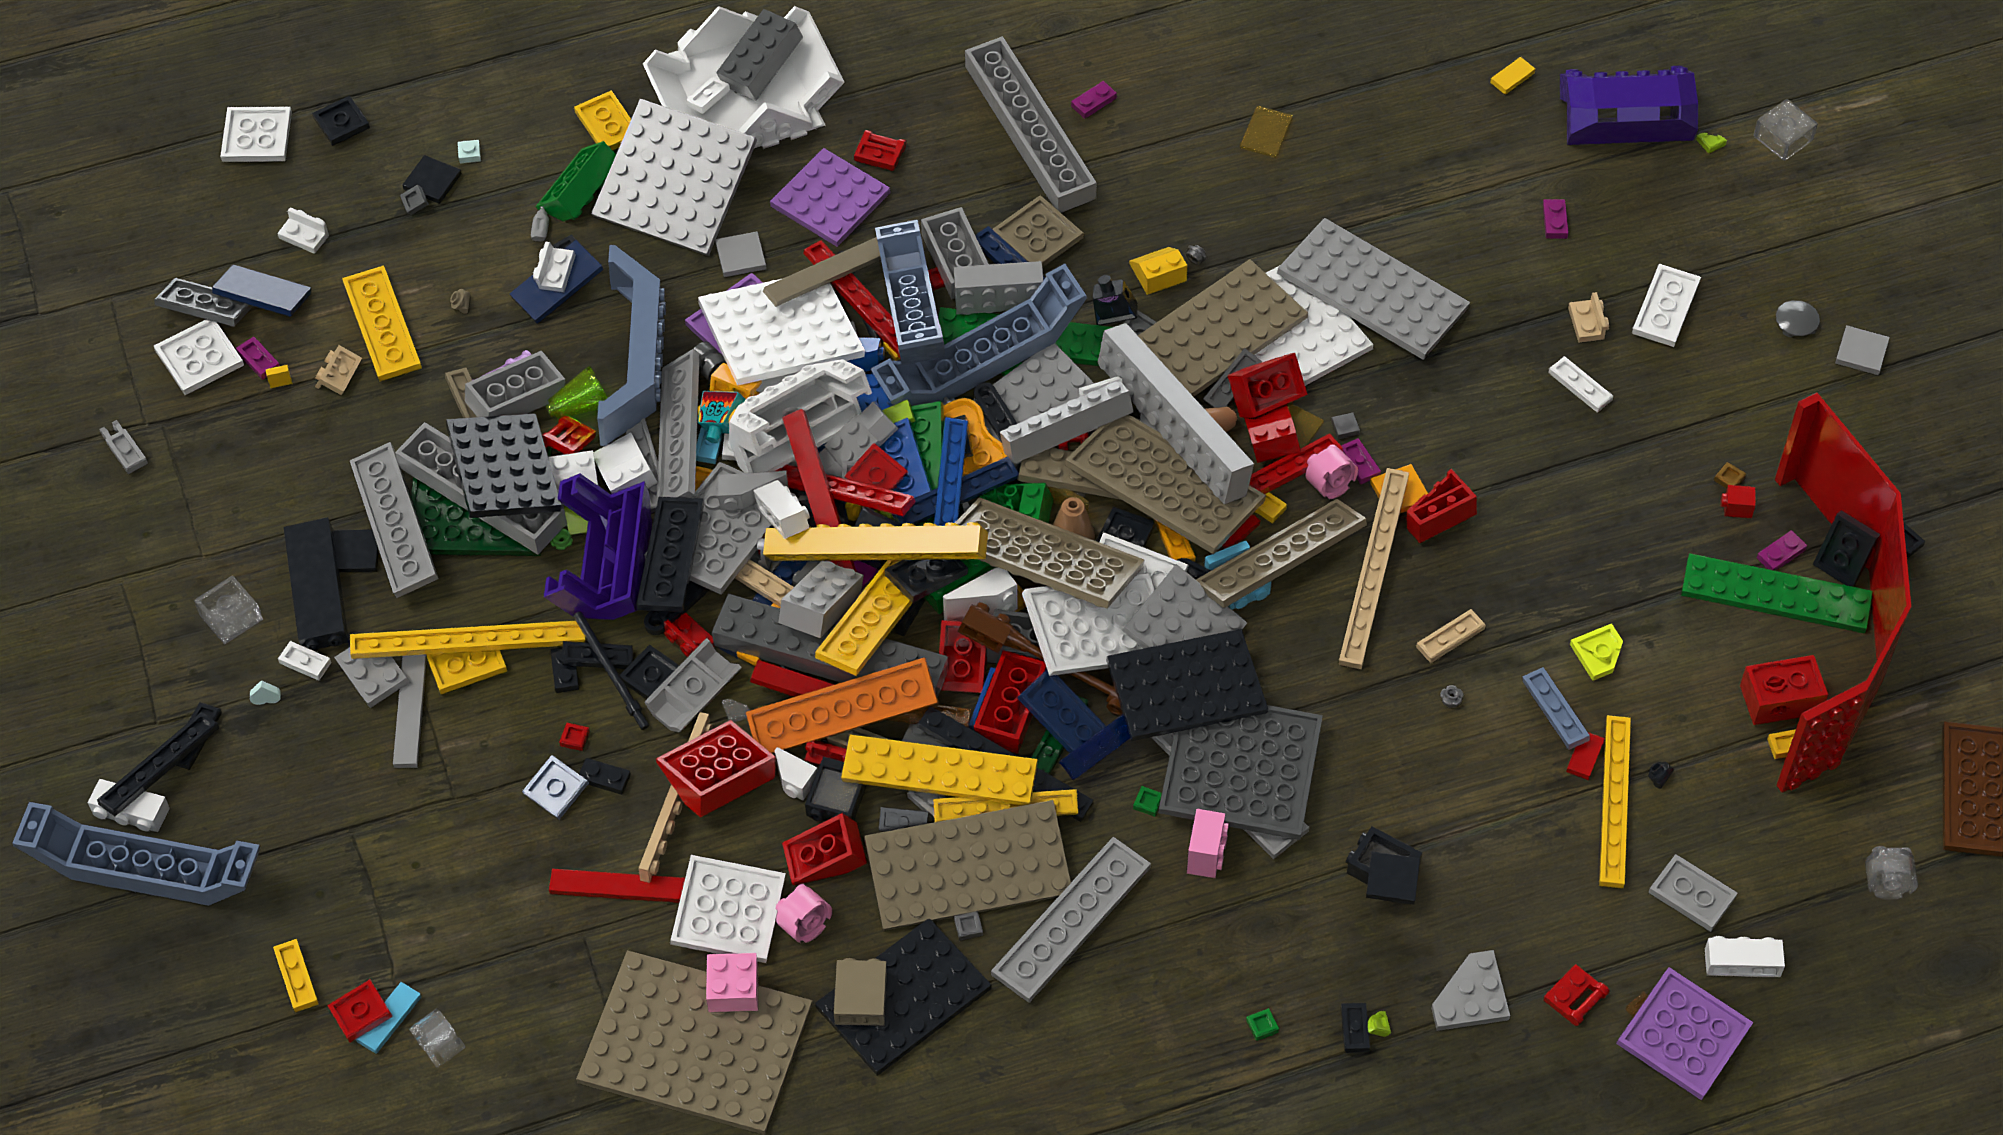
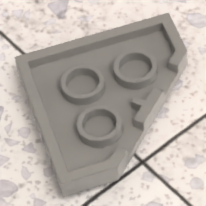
[1431,950,1510,1031]

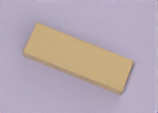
[1416,609,1486,663]

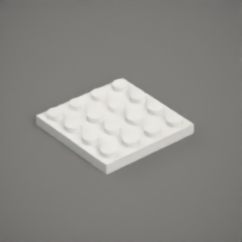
[670,855,786,963]

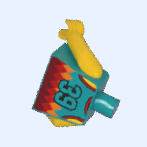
[697,391,746,443]

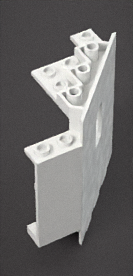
[643,6,844,149]

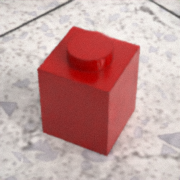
[1721,485,1755,518]

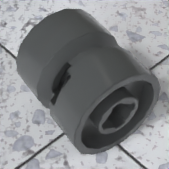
[694,341,727,382]

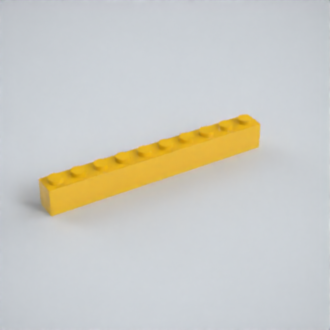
[763,522,988,561]

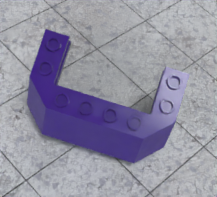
[1560,66,1698,145]
[544,473,652,620]

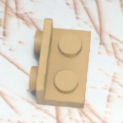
[1568,292,1609,343]
[315,345,362,395]

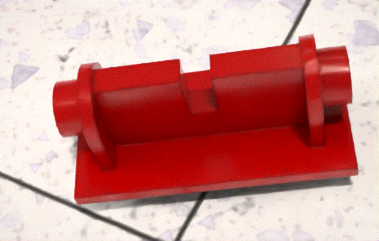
[804,740,847,765]

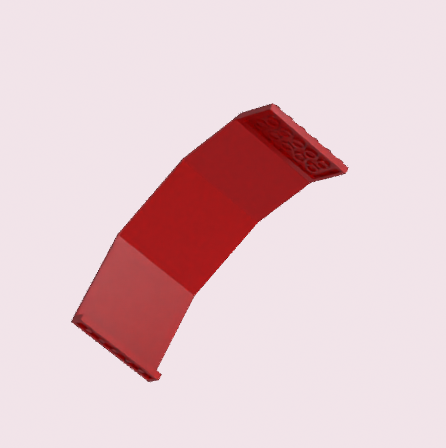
[1775,393,1911,793]

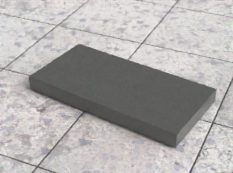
[154,278,253,327]

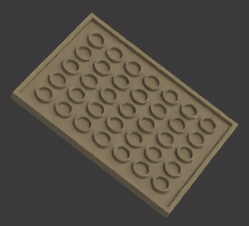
[576,950,813,1135]

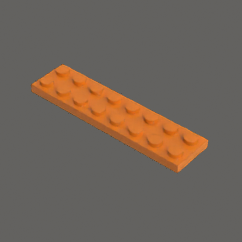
[746,657,939,754]

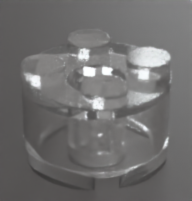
[1865,846,1918,899]
[409,1008,466,1068]

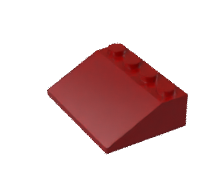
[656,720,775,818]

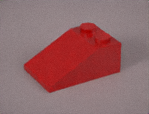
[1227,353,1308,418]
[1244,404,1301,463]
[939,620,987,693]
[782,813,867,885]

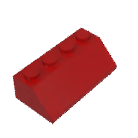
[974,650,1047,754]

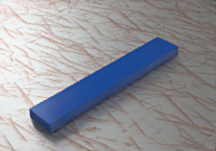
[934,417,968,526]

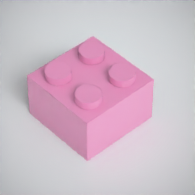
[1187,809,1229,878]
[706,953,758,1012]

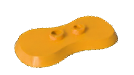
[944,398,1007,476]

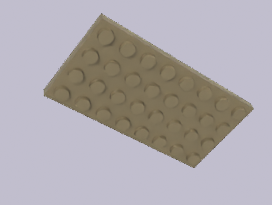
[1138,259,1308,397]
[1065,414,1266,554]
[955,497,1145,609]
[865,800,1073,931]

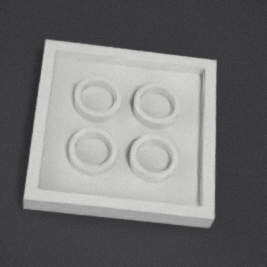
[220,107,292,162]
[154,319,244,395]

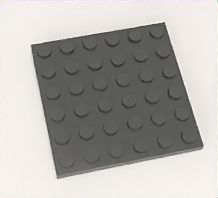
[1158,705,1323,840]

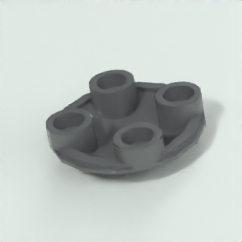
[1776,300,1820,337]

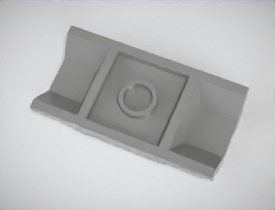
[819,401,899,477]
[645,638,742,732]

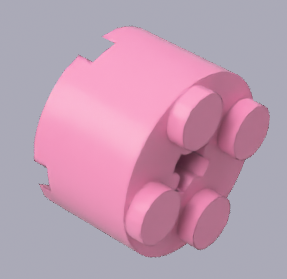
[1306,444,1358,499]
[775,884,832,943]

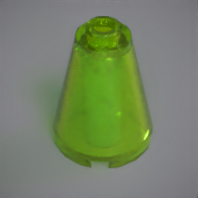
[546,366,607,419]

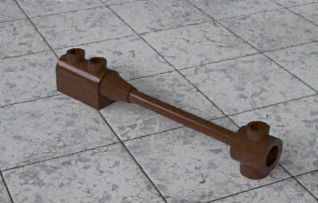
[957,602,1123,715]

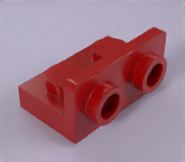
[664,612,715,657]

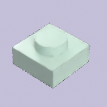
[458,140,481,163]

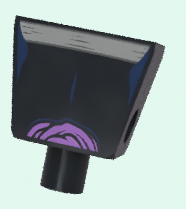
[1093,275,1138,325]

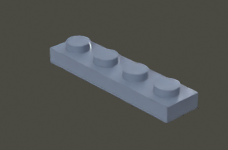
[1523,667,1590,750]

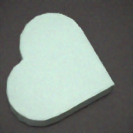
[250,681,281,705]

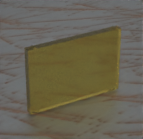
[1240,106,1293,158]

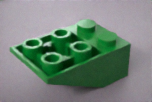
[980,483,1053,523]

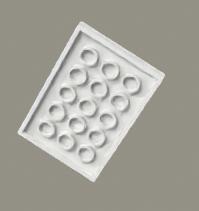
[1022,573,1154,676]

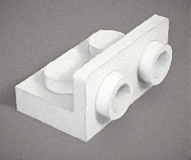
[277,208,329,254]
[533,242,576,292]

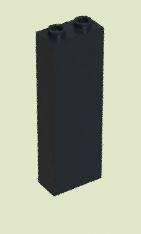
[284,517,349,651]

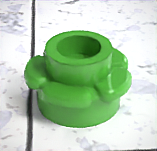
[550,528,573,550]

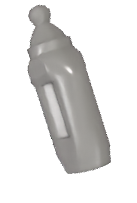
[531,207,549,242]

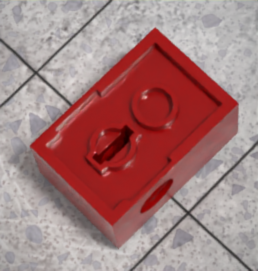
[1740,655,1828,725]

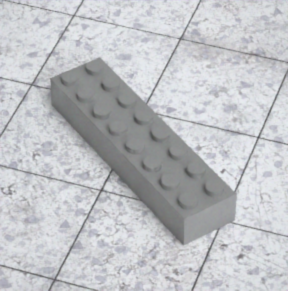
[395,422,567,554]

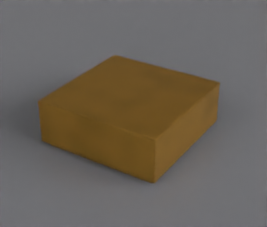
[1714,462,1746,489]

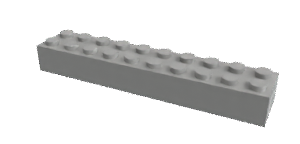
[965,36,1097,213]
[1098,323,1254,504]

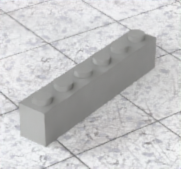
[1000,381,1133,464]

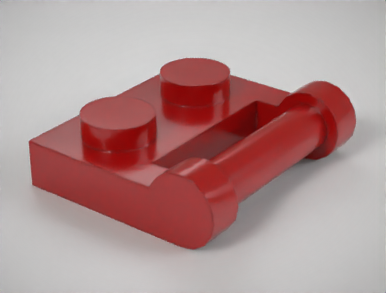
[854,130,907,171]
[542,416,596,455]
[1543,964,1610,1026]

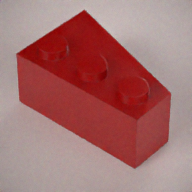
[1407,469,1477,543]

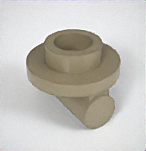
[450,289,470,313]

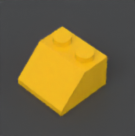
[1129,247,1187,295]

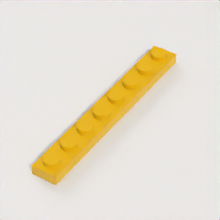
[1599,715,1631,888]

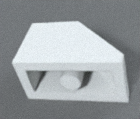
[774,747,817,800]

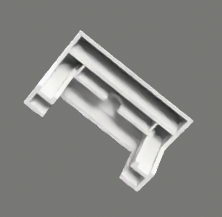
[729,359,872,473]

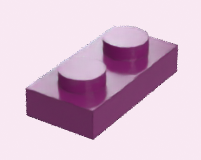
[1071,81,1117,119]
[1543,199,1568,239]
[236,337,280,380]
[1341,438,1381,484]
[1757,530,1807,571]

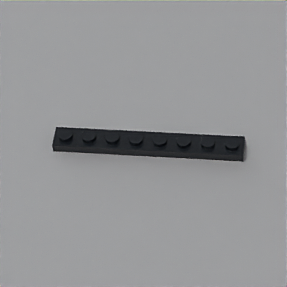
[917,706,1093,822]

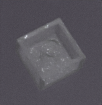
[1753,99,1818,161]
[194,575,263,645]

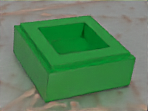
[1133,786,1162,817]
[1246,1008,1279,1041]

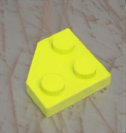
[1570,623,1623,681]

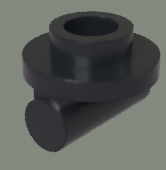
[1648,762,1674,789]

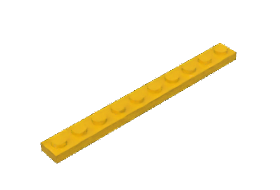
[350,621,586,659]

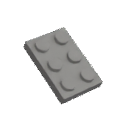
[334,632,409,708]
[1649,854,1738,932]

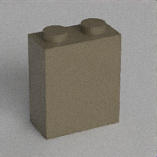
[834,958,887,1026]

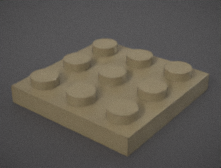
[992,195,1083,267]

